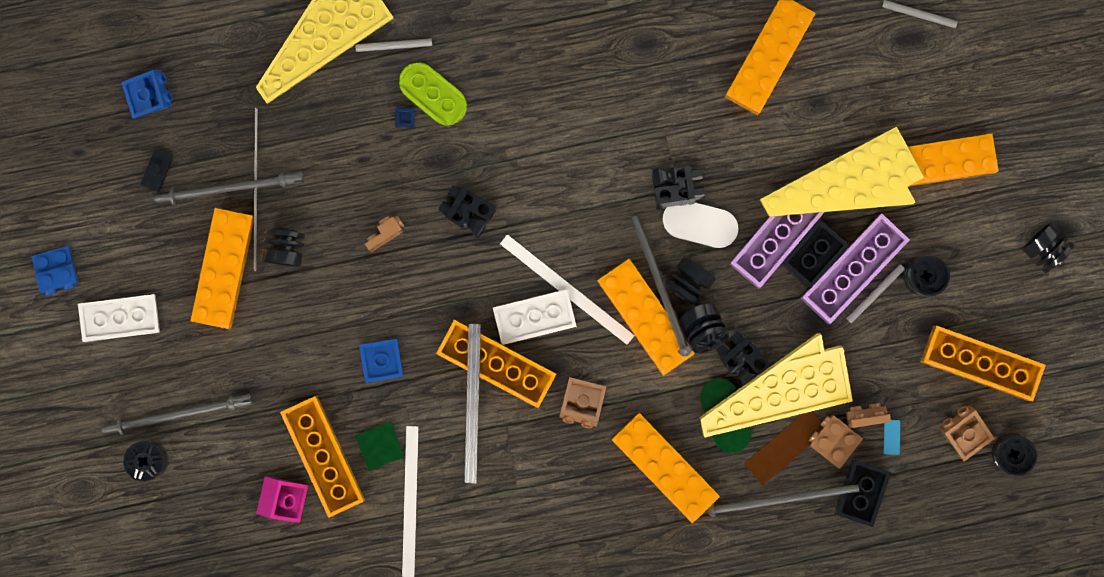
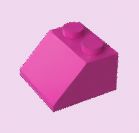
[256,476,308,523]

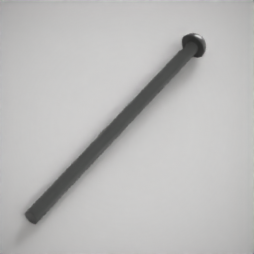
[631,215,692,356]
[708,484,859,517]

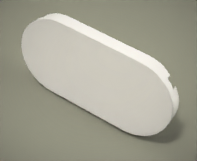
[663,203,738,248]

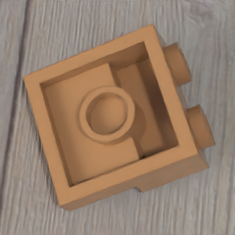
[365,215,404,252]
[559,377,606,428]
[846,403,891,428]
[939,406,995,461]
[809,415,863,469]

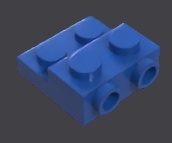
[121,70,173,119]
[31,246,80,296]

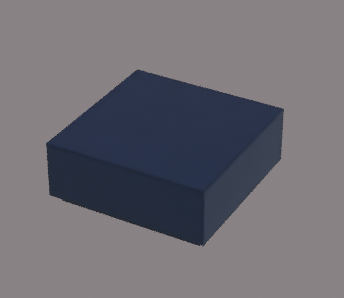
[395,108,415,128]

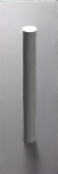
[882,0,958,28]
[355,38,432,52]
[846,264,905,324]

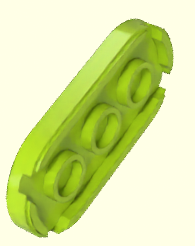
[399,63,467,125]

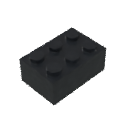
[781,220,849,289]
[834,459,891,527]

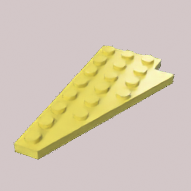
[256,0,394,104]
[760,127,924,217]
[700,333,852,437]

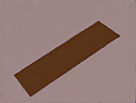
[744,411,822,486]

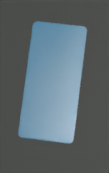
[884,420,900,455]

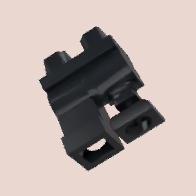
[652,166,705,210]
[438,186,497,239]
[716,331,772,387]

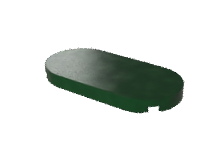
[700,378,752,453]

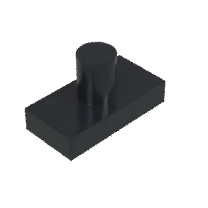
[140,149,173,192]

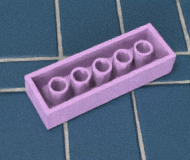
[730,212,824,289]
[801,214,910,324]

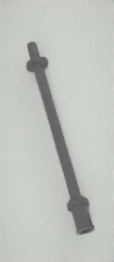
[153,171,304,205]
[101,393,252,435]

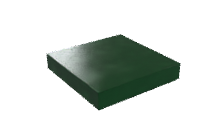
[355,421,405,471]

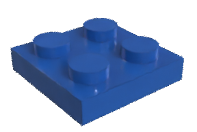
[359,339,404,383]

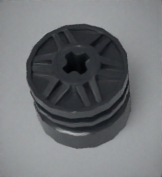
[1022,222,1075,273]
[261,227,305,267]
[665,256,716,306]
[903,256,950,296]
[679,303,729,354]
[991,432,1038,476]
[123,440,169,482]

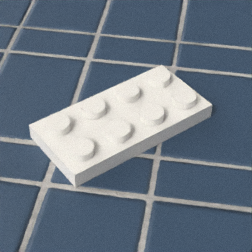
[493,289,577,345]
[78,294,160,342]

